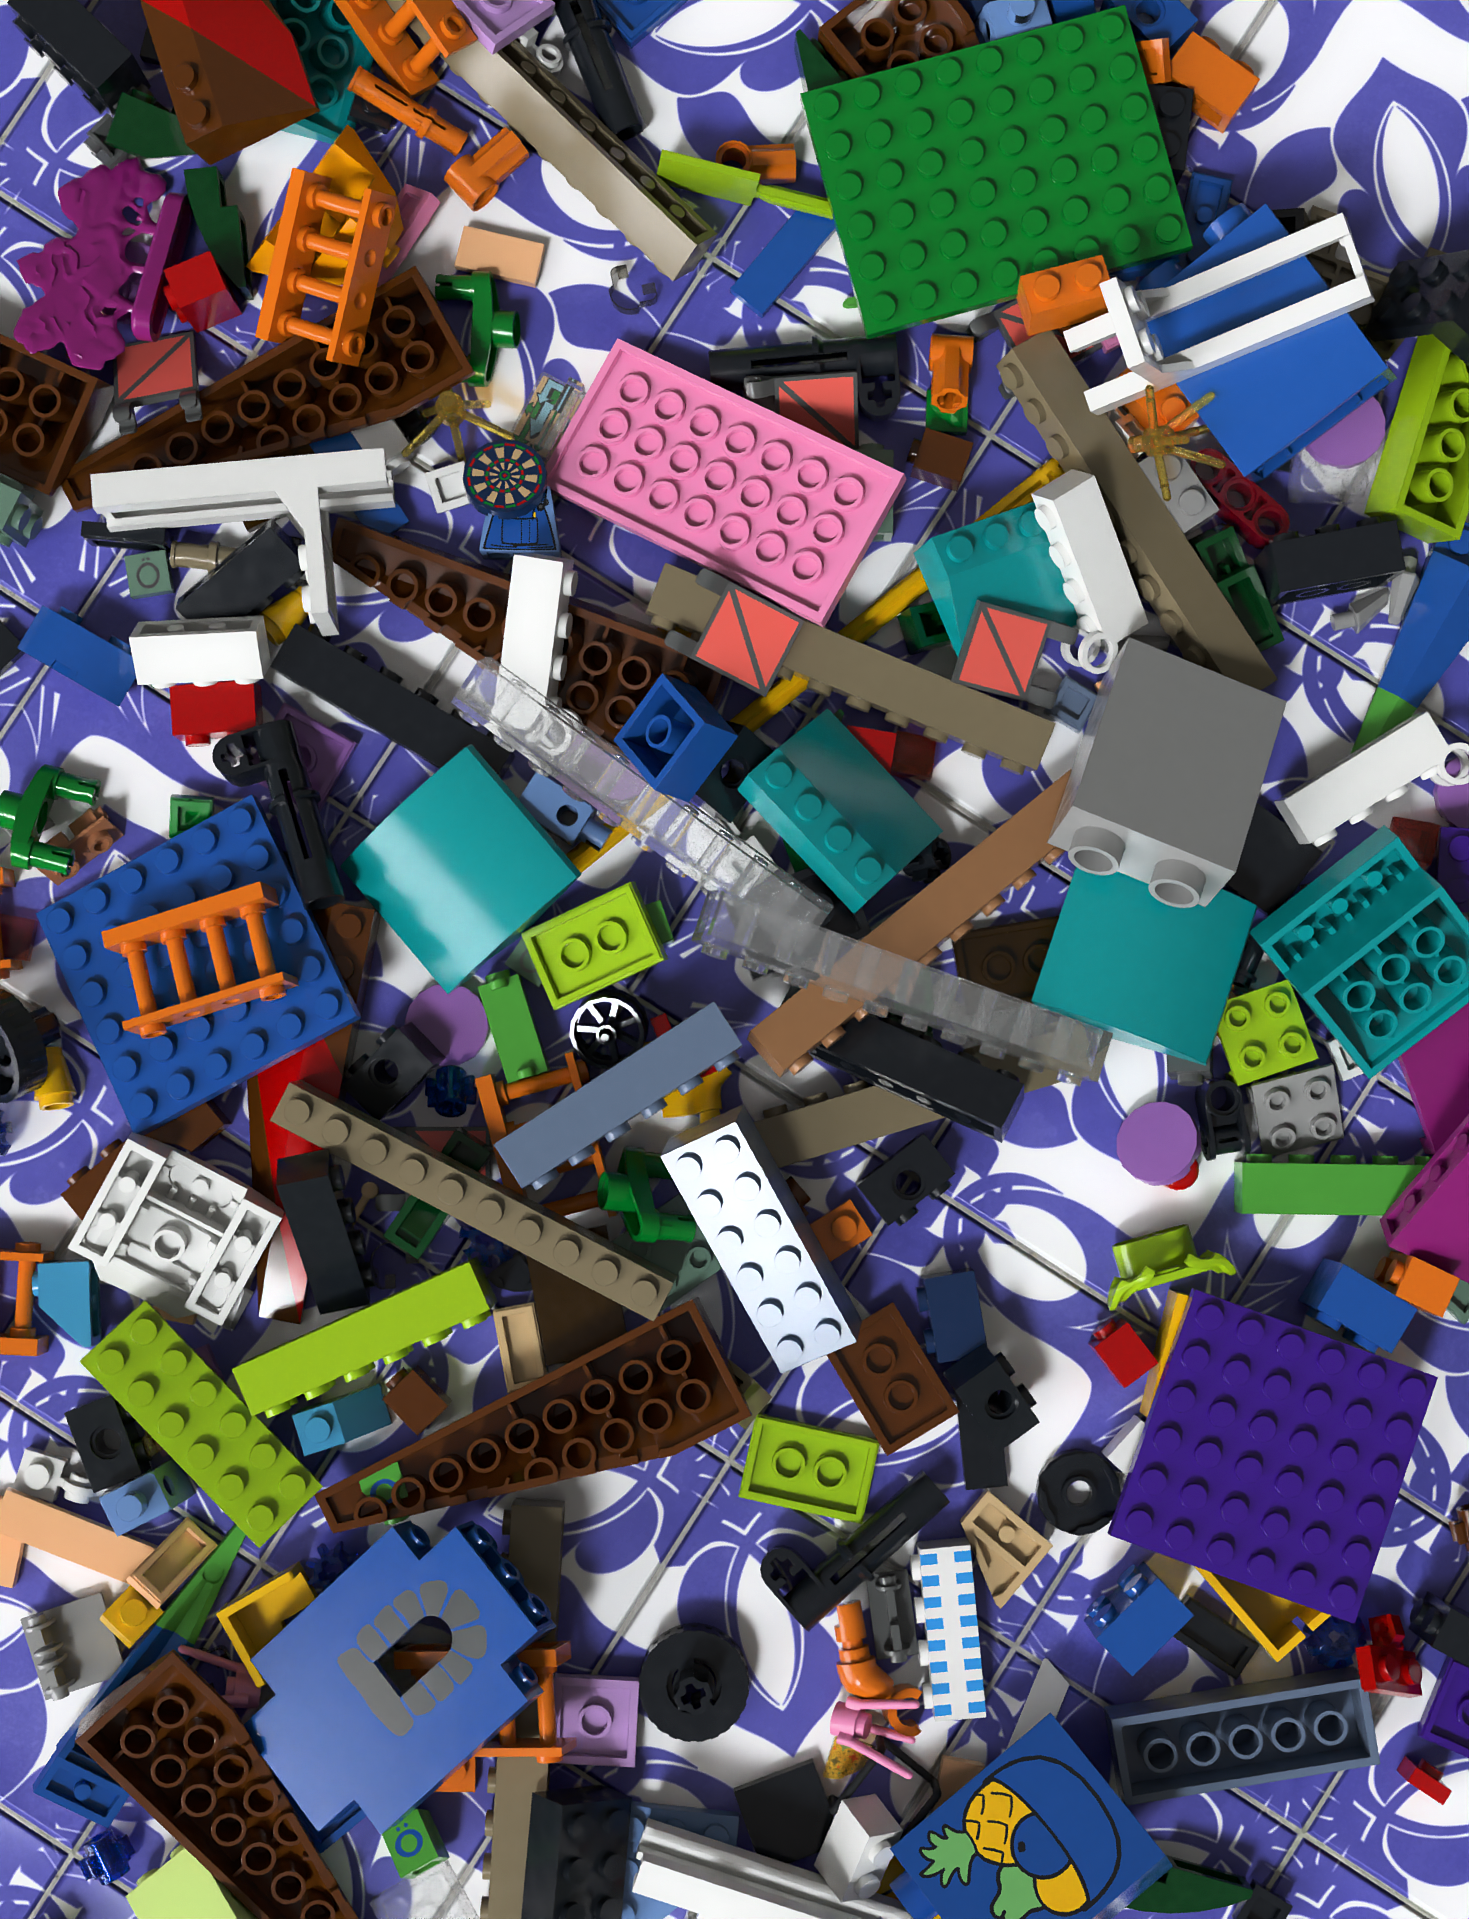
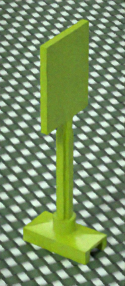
[656,149,833,219]

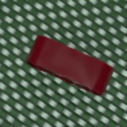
[1188,448,1290,549]

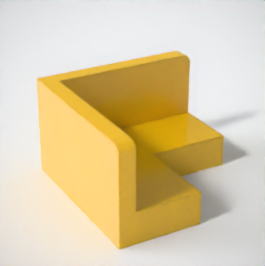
[216,1561,319,1688]

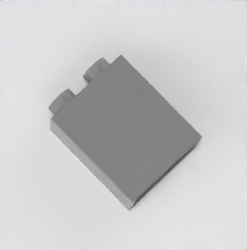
[1047,637,1287,908]

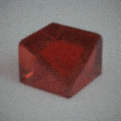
[890,730,936,781]
[1389,817,1440,867]

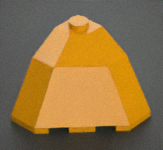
[246,124,404,285]

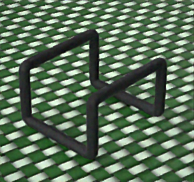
[828,1735,942,1859]

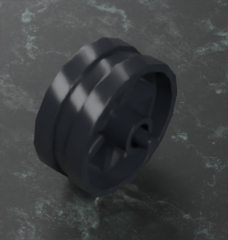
[569,988,649,1070]

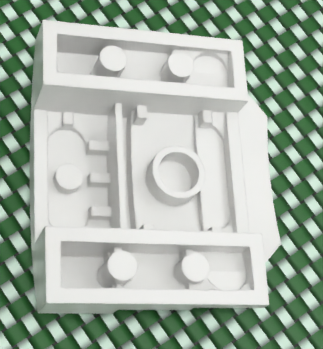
[68,1132,284,1326]

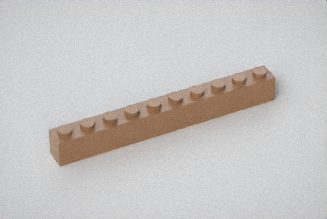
[747,769,1071,1078]

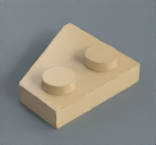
[959,1488,1053,1609]

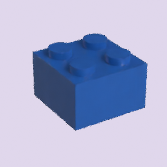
[614,673,738,803]
[1298,1258,1418,1354]
[1084,1561,1194,1677]

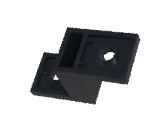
[1364,250,1469,366]

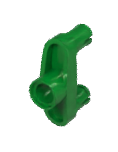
[435,271,521,387]
[0,764,101,876]
[597,1146,696,1243]

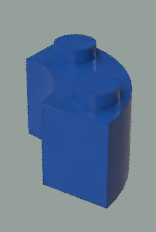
[17,605,136,707]

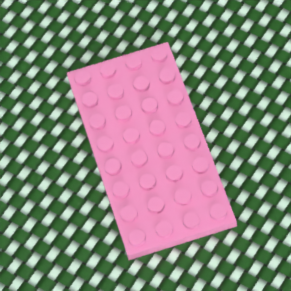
[545,338,907,628]

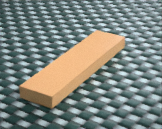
[0,1487,158,1584]

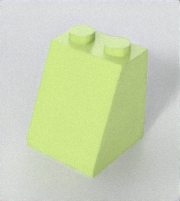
[125,1845,258,1919]

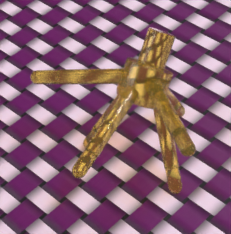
[1128,385,1226,501]
[401,388,514,462]

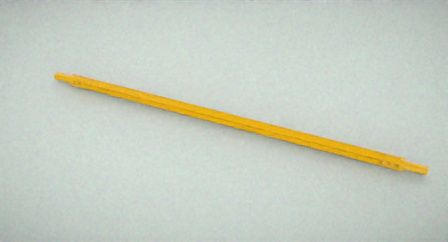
[566,457,1065,873]

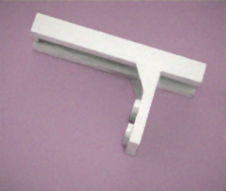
[1063,213,1375,416]
[90,447,396,636]
[632,1818,913,1919]

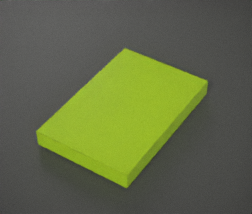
[521,881,668,1010]
[738,1413,879,1524]

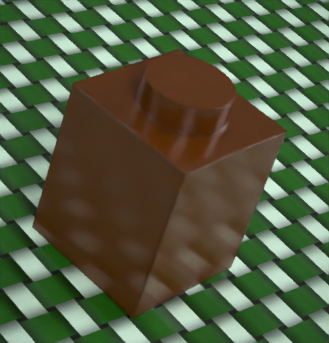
[906,428,973,492]
[382,1365,452,1436]

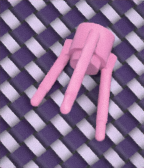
[178,1645,261,1709]
[830,1696,920,1779]

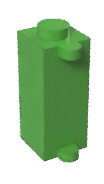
[478,969,551,1083]

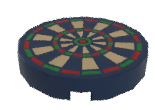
[463,440,547,520]

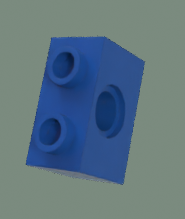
[1099,0,1198,56]

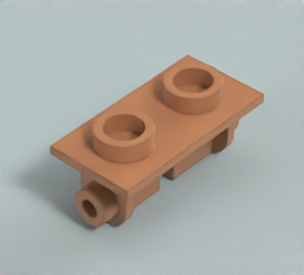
[37,806,124,886]

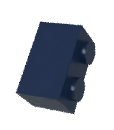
[915,1267,988,1363]

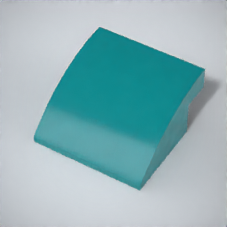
[340,744,582,994]
[1249,825,1469,1079]
[1031,867,1258,1066]

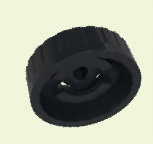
[0,989,61,1103]
[639,1623,749,1742]

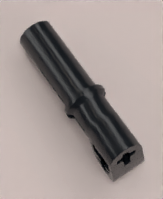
[541,0,646,142]
[708,333,901,422]
[212,719,345,911]
[760,1470,950,1632]

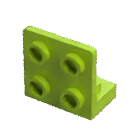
[1217,980,1319,1087]

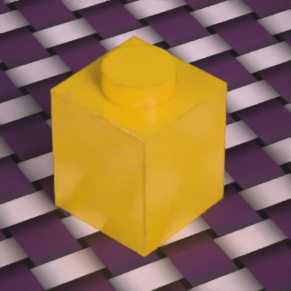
[99,1585,164,1649]

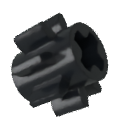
[902,836,952,884]

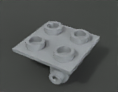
[1246,1063,1344,1156]
[20,1591,124,1701]

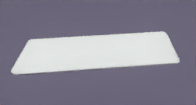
[1006,1658,1069,1750]

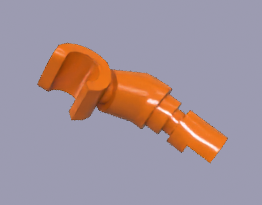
[834,1600,923,1736]

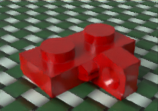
[1355,1614,1423,1698]

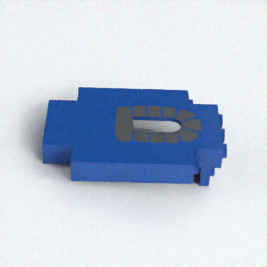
[244,1520,557,1834]

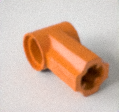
[444,127,530,212]
[715,140,796,185]
[928,333,974,413]

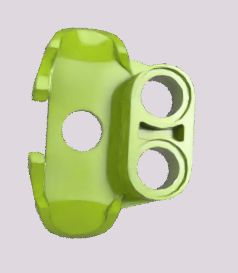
[1107,1224,1237,1311]

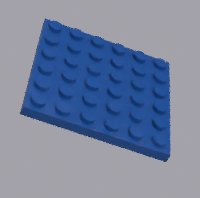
[36,794,362,1136]

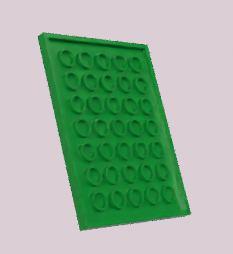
[800,5,1193,339]

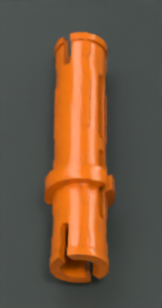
[347,65,469,157]

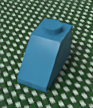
[32,1259,102,1347]
[292,1383,393,1456]

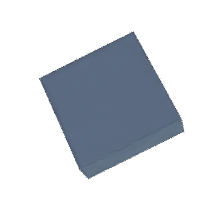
[1043,675,1097,734]

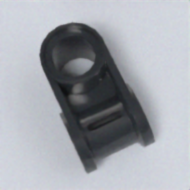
[1195,1078,1251,1161]

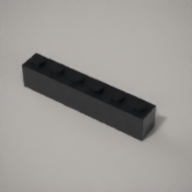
[270,623,516,779]
[780,982,1024,1143]

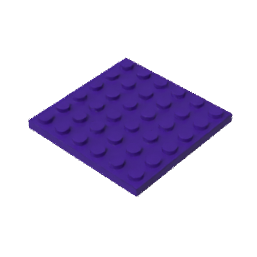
[1107,1288,1438,1624]

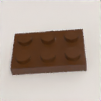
[827,1302,959,1456]

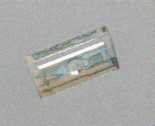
[506,372,586,466]

